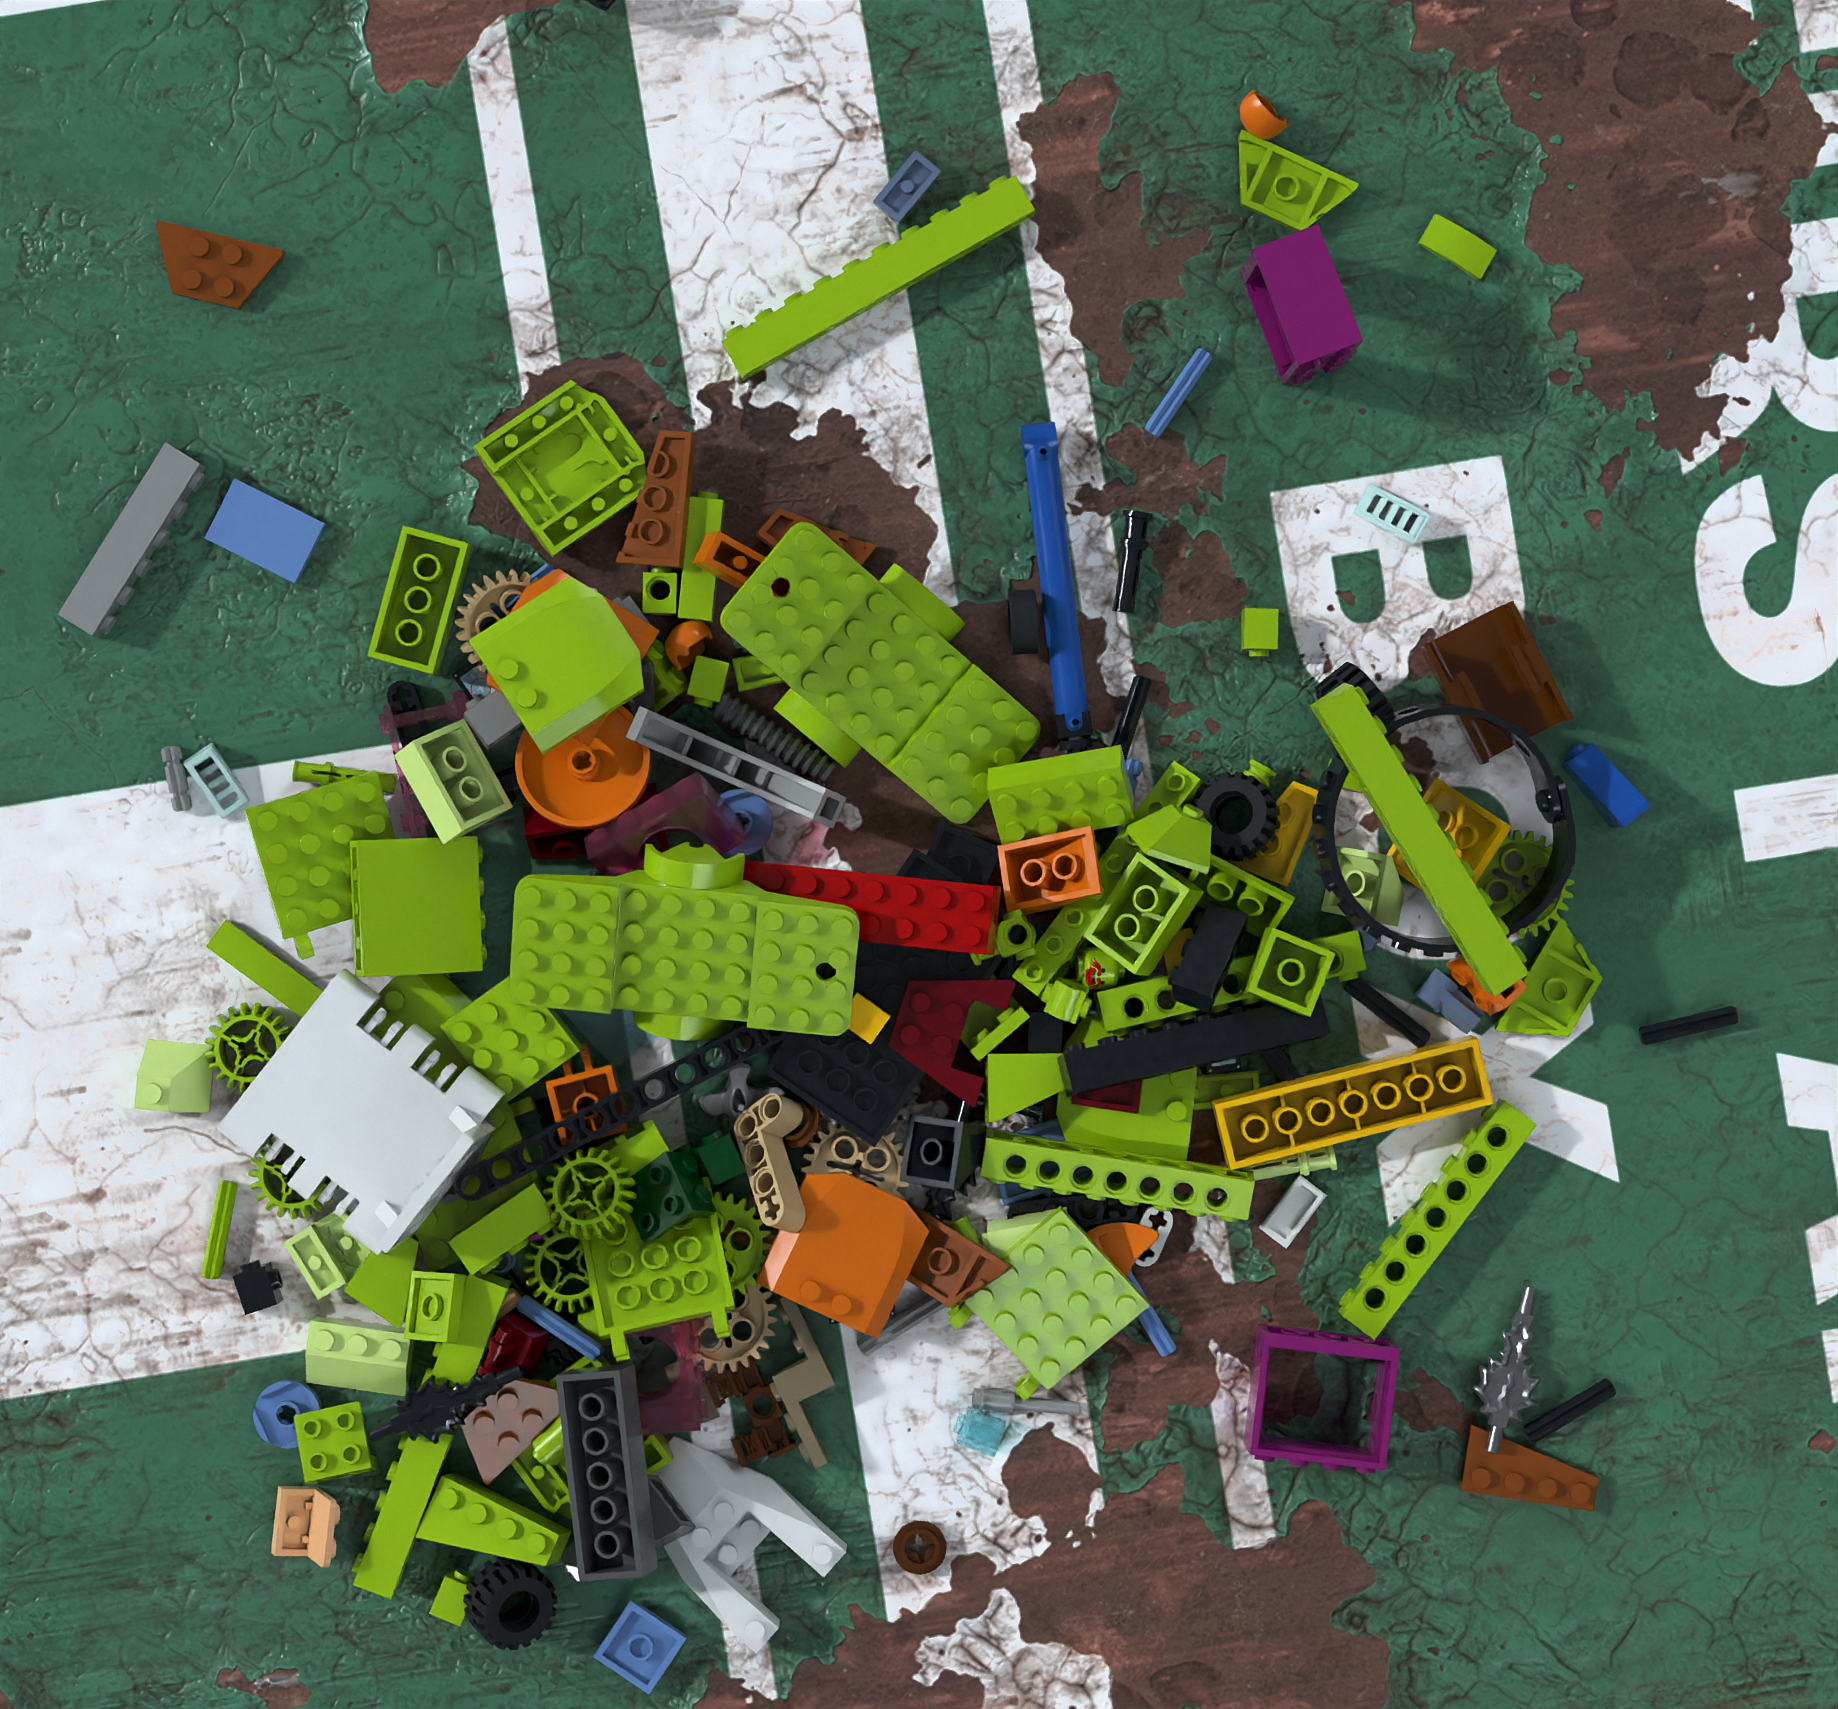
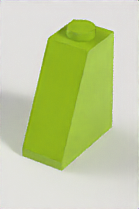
[984,1053,1065,1123]
[343,1232,419,1329]

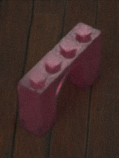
[584,771,746,876]
[608,1318,708,1436]

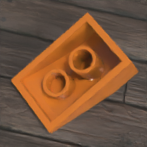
[997,826,1103,915]

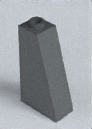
[560,1474,696,1583]

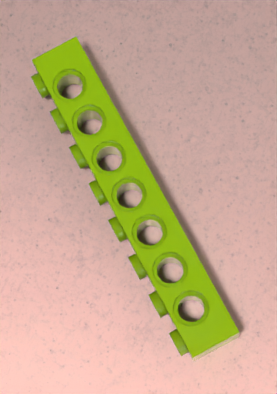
[1012,760,1207,998]
[1093,930,1367,1036]
[1338,1098,1537,1340]
[980,1128,1255,1222]

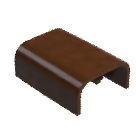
[1420,601,1573,765]

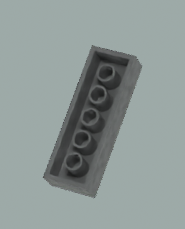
[556,1364,658,1581]

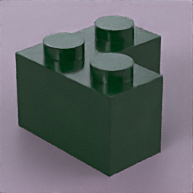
[673,1128,746,1186]

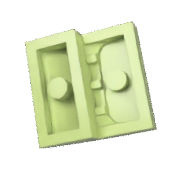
[283,1209,371,1300]

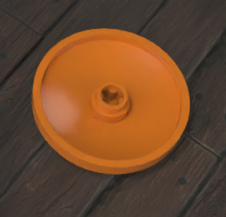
[515,706,652,830]

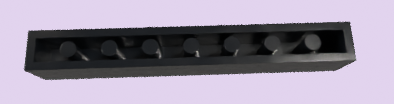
[1057,994,1331,1098]

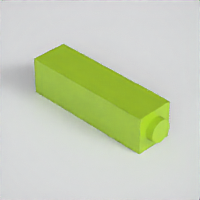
[678,492,725,623]

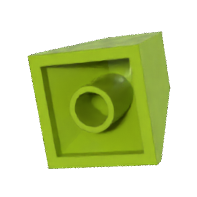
[1126,804,1212,874]

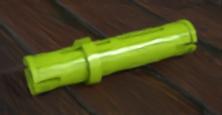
[292,760,397,794]

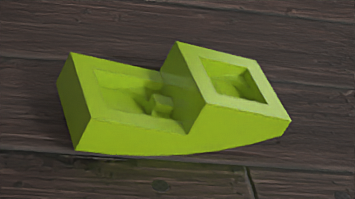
[1418,214,1497,279]

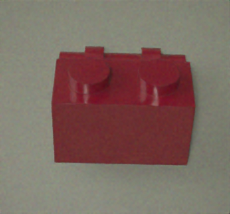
[477,1312,551,1380]

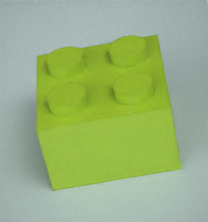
[1241,927,1336,1017]

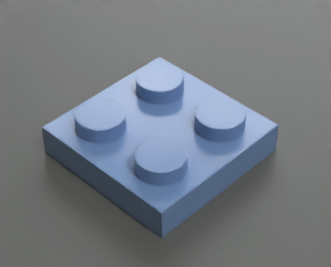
[593,1599,687,1694]

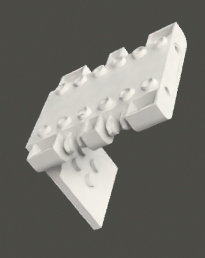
[217,969,506,1256]

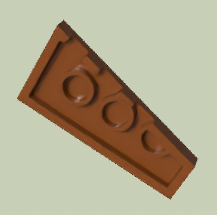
[616,430,696,568]

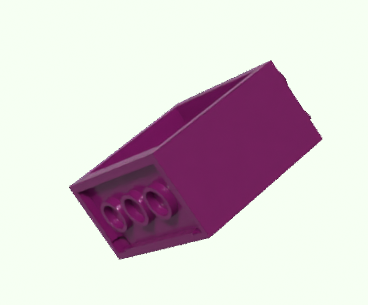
[1239,224,1363,386]
[1243,1323,1400,1474]

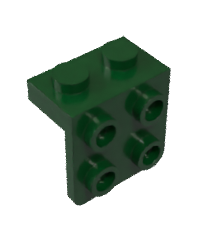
[626,1151,717,1243]

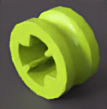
[1243,759,1277,788]

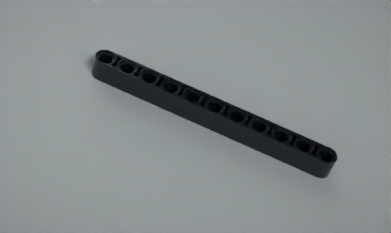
[454,1022,789,1201]

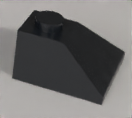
[900,1114,987,1190]

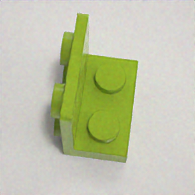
[960,974,1030,1061]
[294,1401,379,1484]

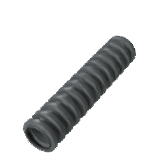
[712,692,838,787]

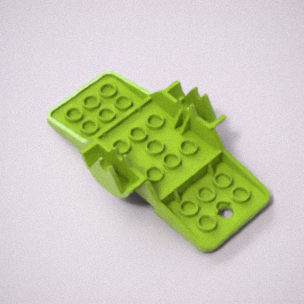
[720,522,1041,824]
[509,842,860,1041]

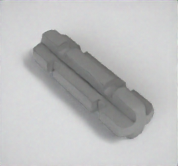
[161,745,192,812]

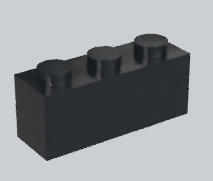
[1168,901,1248,1013]

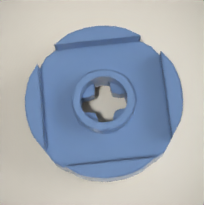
[706,789,773,856]
[253,1379,322,1449]

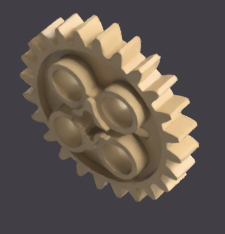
[454,569,540,672]
[801,1122,909,1199]
[669,1263,779,1373]

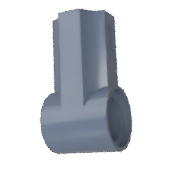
[1414,968,1485,1034]

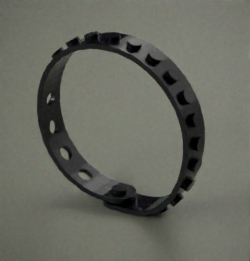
[1312,703,1576,957]

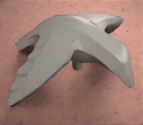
[698,1063,785,1140]

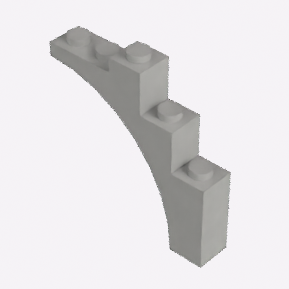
[626,706,847,828]

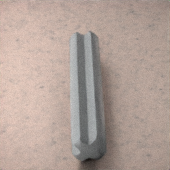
[857,1295,946,1356]

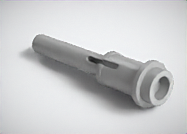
[972,1385,1081,1416]

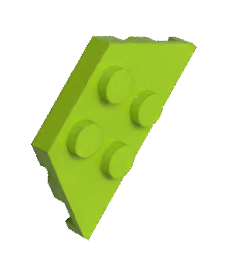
[1238,130,1359,232]
[1494,918,1603,1037]

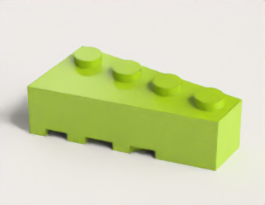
[415,1472,572,1566]

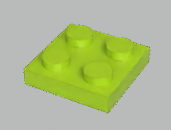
[403,1271,465,1344]

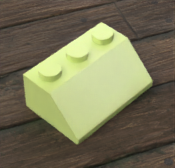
[394,718,513,844]
[305,1315,415,1396]

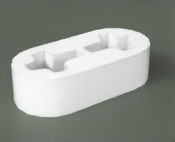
[1135,1205,1173,1267]

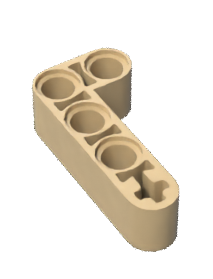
[734,1093,806,1233]

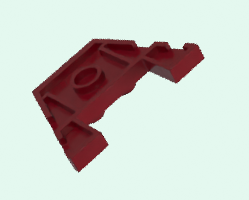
[888,979,1016,1107]

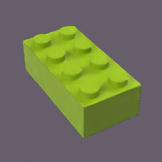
[367,525,473,676]
[987,745,1135,845]

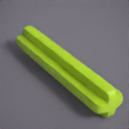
[201,1180,238,1280]

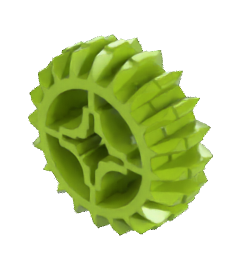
[205,1002,293,1093]
[248,1136,339,1219]
[543,1147,636,1241]
[524,1225,593,1313]

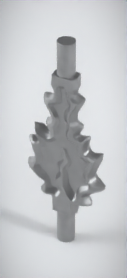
[1472,1286,1541,1454]

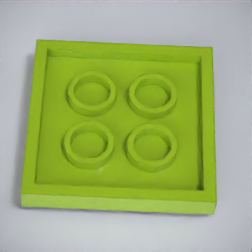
[440,975,583,1106]

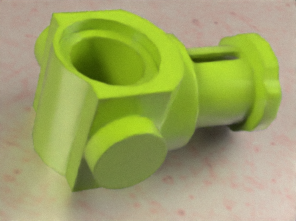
[970,909,1036,966]
[1041,977,1093,1024]

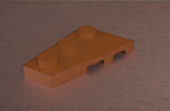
[756,508,878,566]

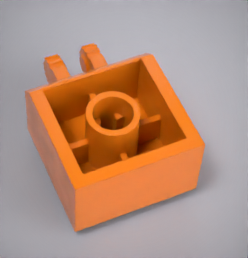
[546,1043,631,1147]

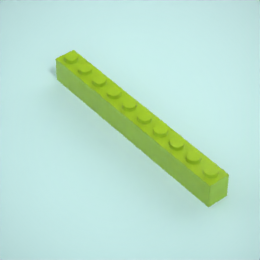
[721,175,1035,381]
[1310,683,1529,996]
[352,1271,512,1599]

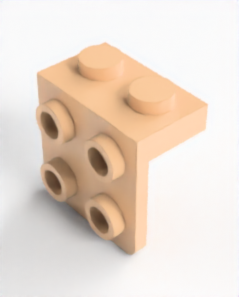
[271,1486,340,1567]

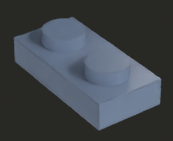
[873,150,941,225]

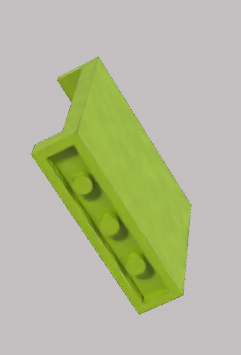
[350,836,487,977]

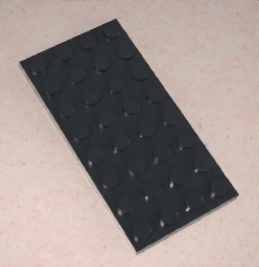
[762,848,1024,1147]

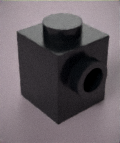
[233,1260,283,1315]

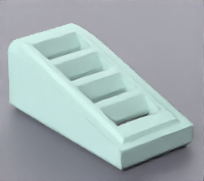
[1353,484,1431,546]
[184,743,251,820]

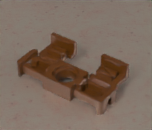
[705,1355,796,1467]

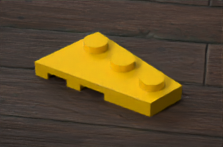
[1226,781,1318,887]

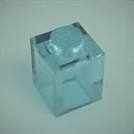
[952,1406,1006,1457]

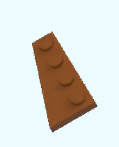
[1459,1422,1599,1511]

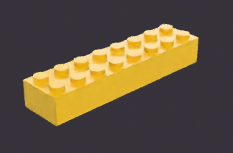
[1211,1035,1494,1170]

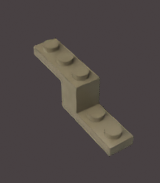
[769,1295,836,1469]

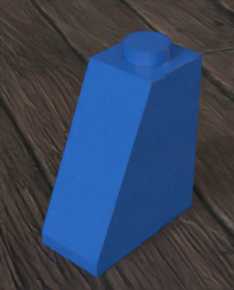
[1561,742,1651,828]

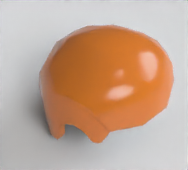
[1239,90,1289,140]
[664,620,712,671]

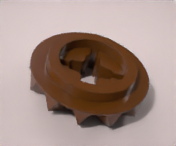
[782,1096,823,1149]
[893,1520,947,1575]

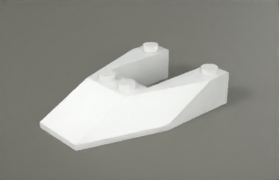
[652,1436,847,1653]

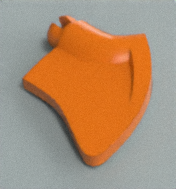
[1086,1222,1159,1278]

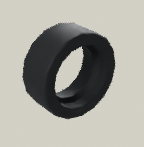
[1007,589,1039,655]

